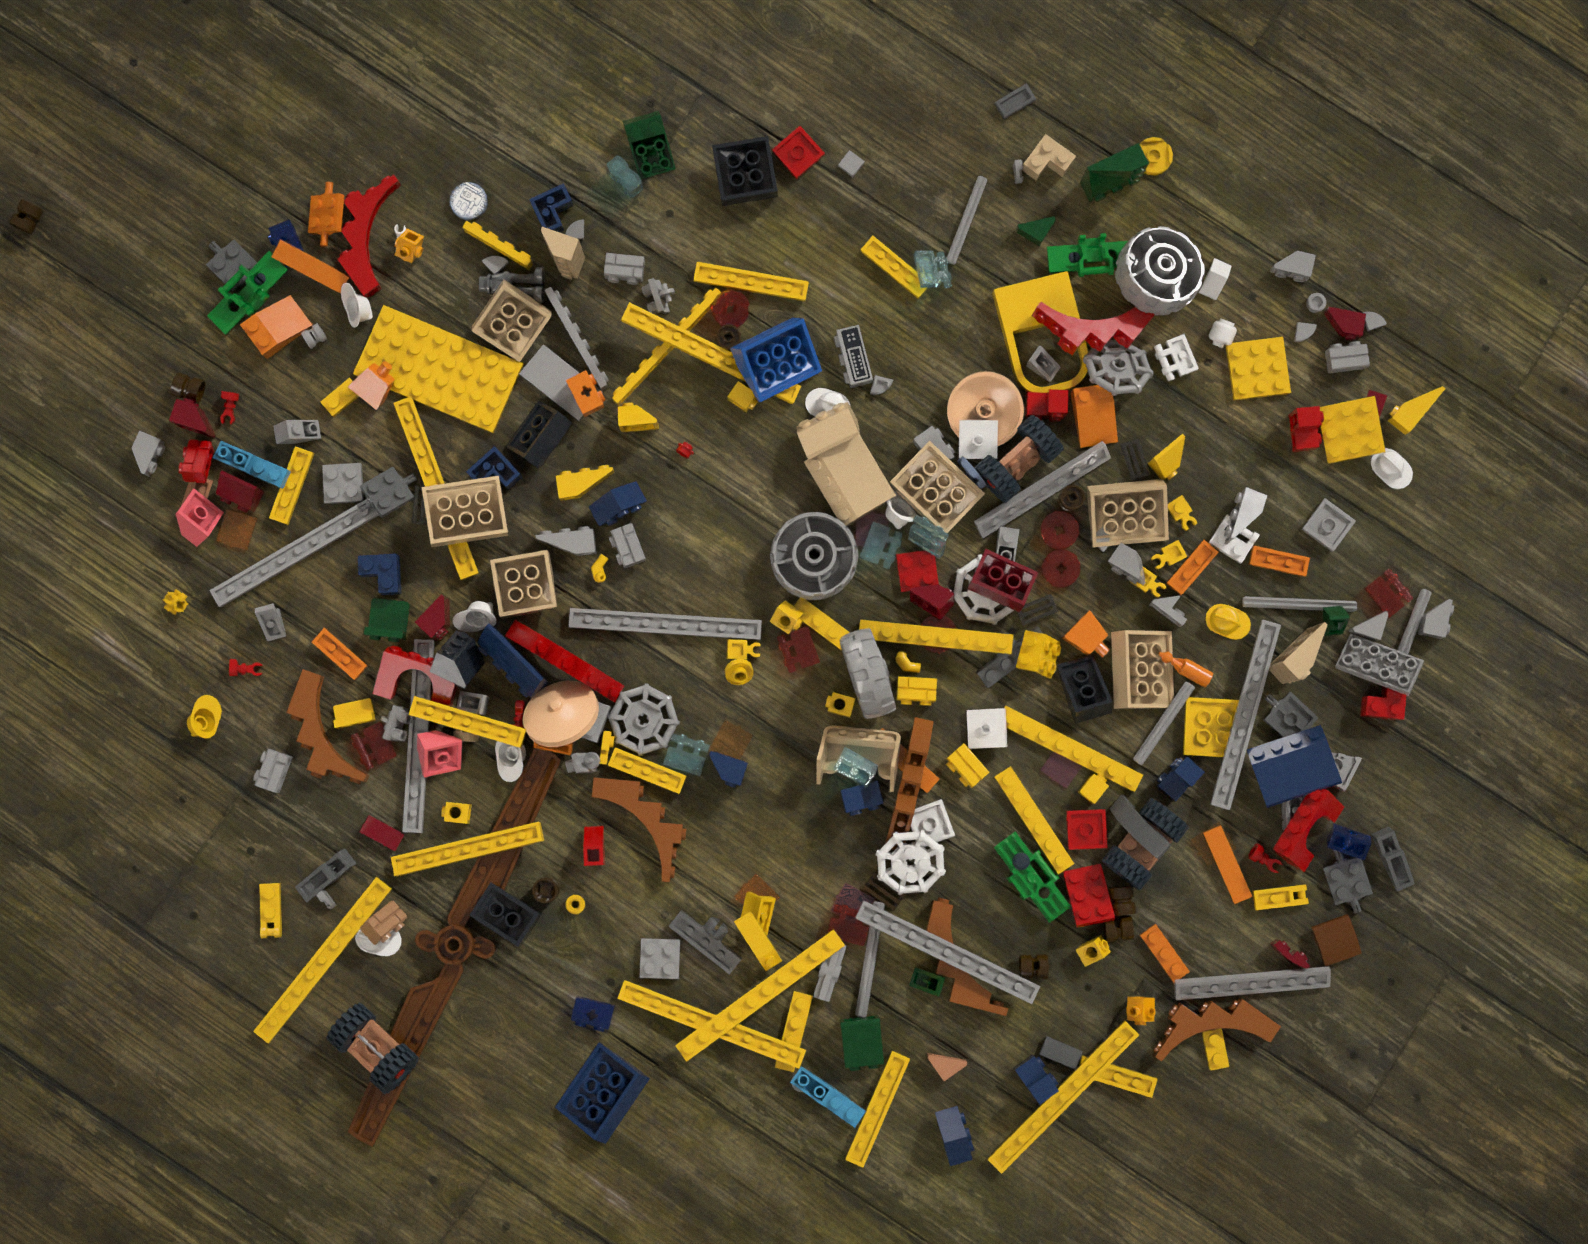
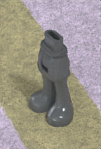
[479,267,545,303]

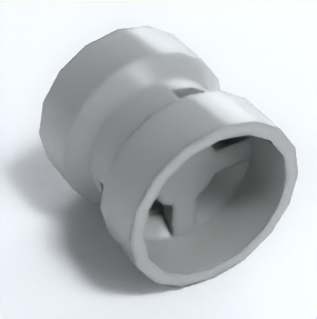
[301,323,327,349]

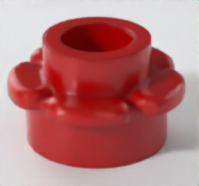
[676,442,694,459]

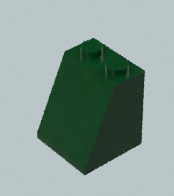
[840,1015,884,1071]

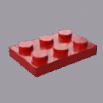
[1063,864,1115,928]

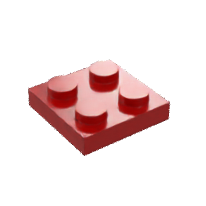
[772,126,825,180]
[896,550,939,593]
[1066,809,1108,850]

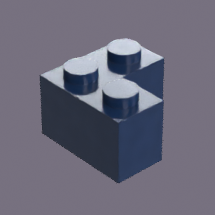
[529,183,573,233]
[466,446,523,490]
[588,481,647,526]
[358,554,402,595]
[1156,757,1205,802]
[840,781,883,816]
[1014,1055,1059,1104]
[935,1106,974,1166]

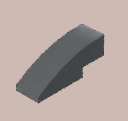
[1371,826,1415,892]
[295,849,357,903]

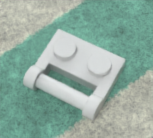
[1209,514,1259,564]

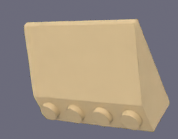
[804,435,896,526]
[889,441,985,537]
[422,476,508,547]
[1087,479,1169,547]
[1269,622,1327,684]
[1111,630,1174,709]

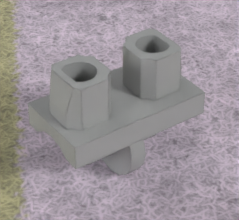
[642,278,675,314]
[380,705,413,741]
[565,752,600,773]

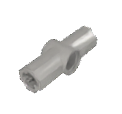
[813,945,846,1002]

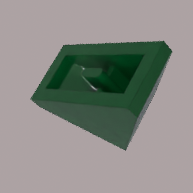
[1016,216,1056,247]
[1323,606,1350,636]
[909,967,945,997]

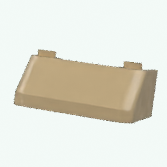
[816,725,901,792]

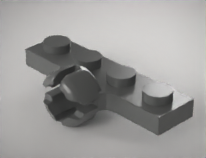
[976,626,1043,688]
[669,910,742,975]

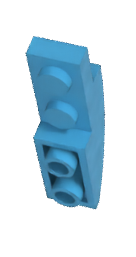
[213,441,291,489]
[790,1066,866,1128]

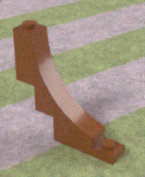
[885,717,934,850]
[926,897,1008,1016]

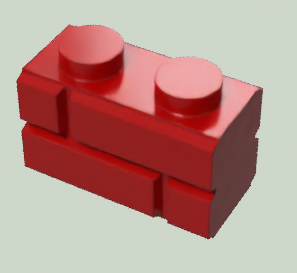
[179,439,214,484]

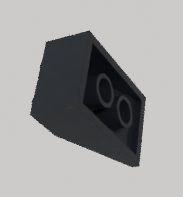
[1057,655,1113,724]
[470,882,542,947]

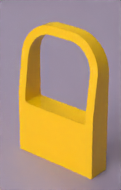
[992,271,1088,393]

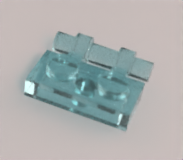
[913,251,952,288]
[908,515,949,559]
[859,521,902,569]
[663,734,710,776]

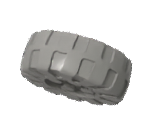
[1115,226,1205,316]
[770,512,858,600]
[840,628,896,719]

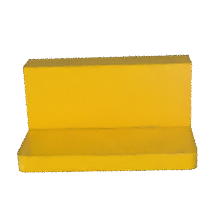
[333,698,376,729]
[741,892,776,935]

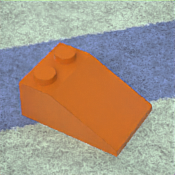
[240,295,313,359]
[1070,385,1118,448]

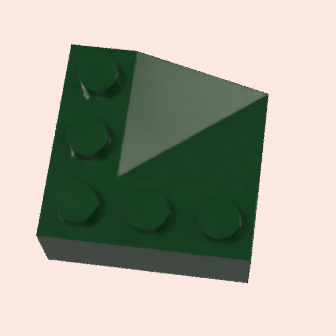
[1080,143,1149,202]

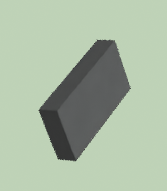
[994,83,1036,120]
[1039,1036,1083,1070]

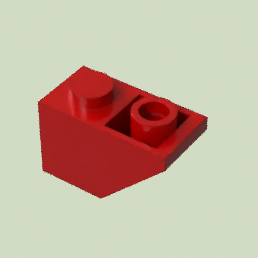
[583,826,605,866]

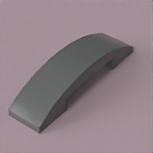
[1109,795,1171,859]

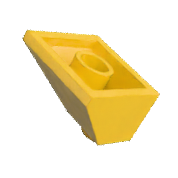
[618,403,659,432]
[1148,434,1185,480]

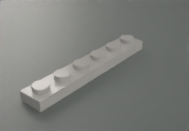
[544,287,609,391]

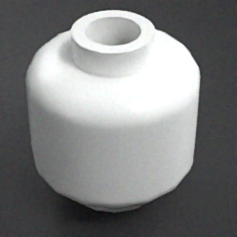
[1209,318,1237,348]

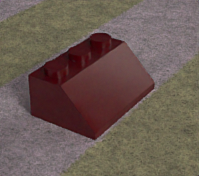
[967,549,1038,613]

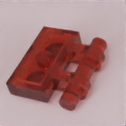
[1364,569,1413,618]
[777,626,820,673]
[351,722,397,771]
[826,904,869,946]

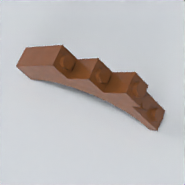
[286,669,369,784]
[592,778,687,882]
[1153,998,1281,1061]

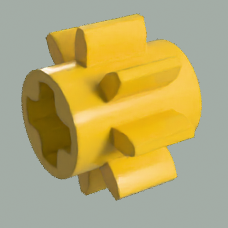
[163,589,188,615]

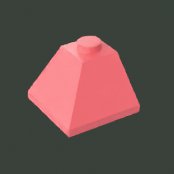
[176,488,224,547]
[417,730,462,777]

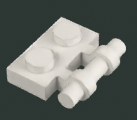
[1154,334,1199,382]

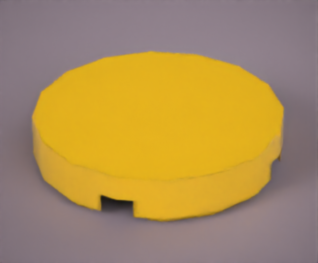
[1140,137,1173,176]

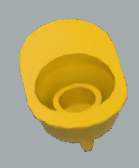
[1205,604,1251,640]
[187,695,222,739]

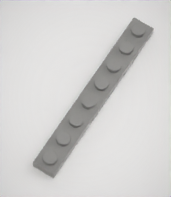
[974,441,1111,538]
[1175,967,1331,1000]

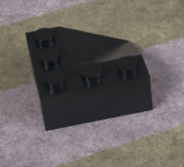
[712,136,778,206]

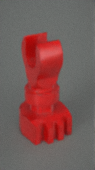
[220,391,239,425]
[229,659,263,677]
[512,700,527,734]
[1248,843,1282,873]

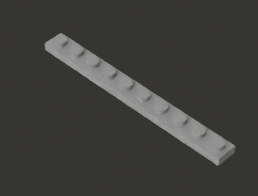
[209,500,379,608]
[569,608,762,640]
[1210,620,1281,810]
[402,639,435,833]
[855,900,1040,1004]

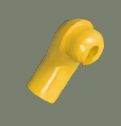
[591,554,609,583]
[895,651,921,673]

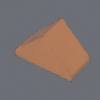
[927,1053,967,1081]

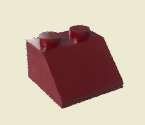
[169,398,215,438]
[216,470,264,513]
[415,594,450,641]

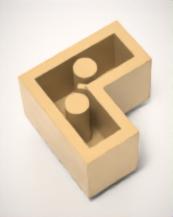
[1022,134,1076,181]

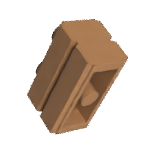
[360,901,407,945]

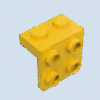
[1016,630,1061,679]

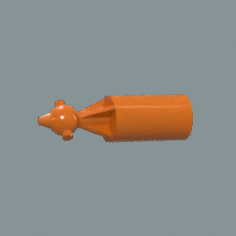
[1158,651,1213,688]

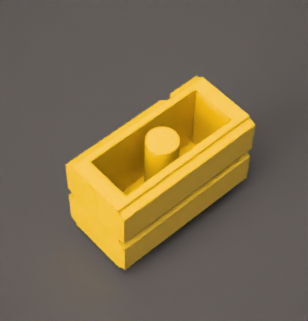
[896,676,937,706]
[946,743,990,788]

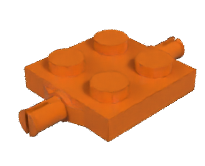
[308,182,344,247]

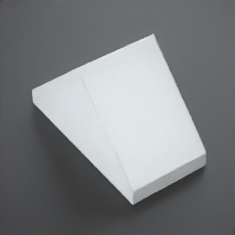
[1199,258,1232,300]

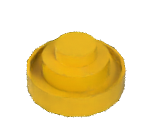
[725,659,753,685]

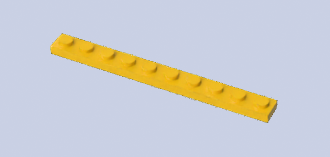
[621,302,801,404]
[394,396,479,580]
[253,877,392,1044]
[675,929,845,1062]
[617,980,806,1069]
[988,1020,1139,1174]

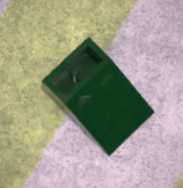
[622,111,676,179]

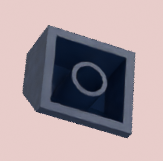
[709,751,748,788]

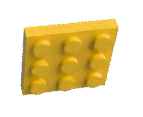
[1225,337,1291,401]
[1320,396,1386,464]
[1183,697,1239,757]

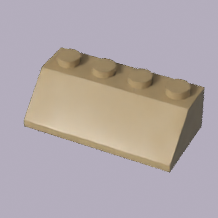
[541,227,585,279]

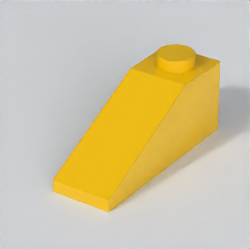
[1388,386,1446,435]
[734,911,782,971]

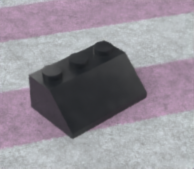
[506,400,572,469]
[430,630,485,688]

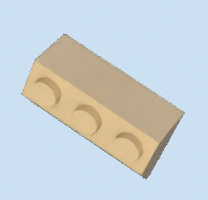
[797,402,860,459]

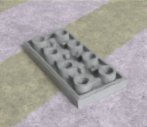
[519,345,603,421]
[1335,633,1424,696]

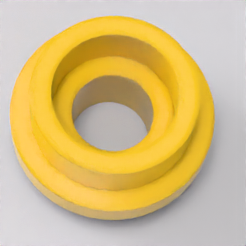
[566,895,585,914]

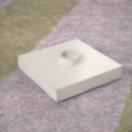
[959,420,998,459]
[967,708,1007,749]
[910,799,955,847]

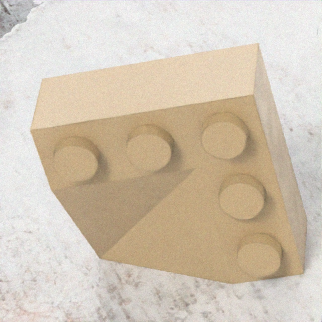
[471,279,552,362]
[490,550,557,619]

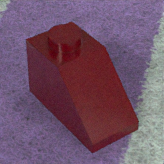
[1324,307,1366,341]
[910,584,954,620]

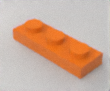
[1166,540,1218,596]
[1249,546,1310,577]
[312,628,368,680]
[1139,924,1190,983]

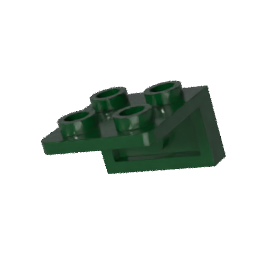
[364,598,410,643]

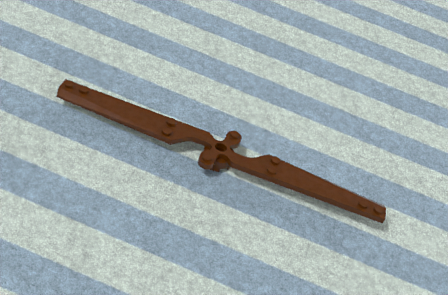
[348,748,561,1147]

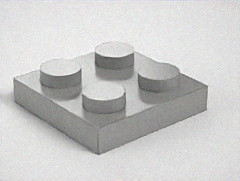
[322,463,364,504]
[1301,498,1356,552]
[640,938,680,979]

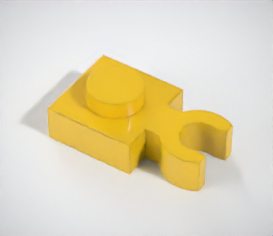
[1168,495,1197,531]
[1150,540,1187,569]
[1131,567,1166,598]
[727,639,760,659]
[600,731,614,764]

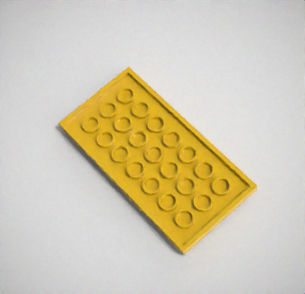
[353,305,524,434]

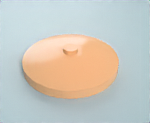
[947,371,1024,446]
[523,681,599,747]

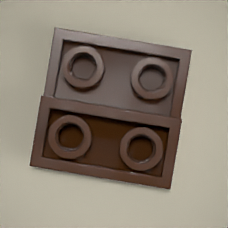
[1311,914,1362,966]

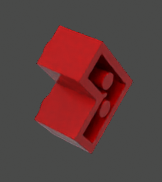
[1025,389,1068,422]
[1289,406,1324,452]
[1360,686,1407,721]

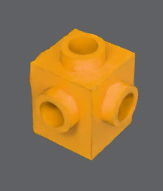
[394,229,424,263]
[1126,996,1155,1025]

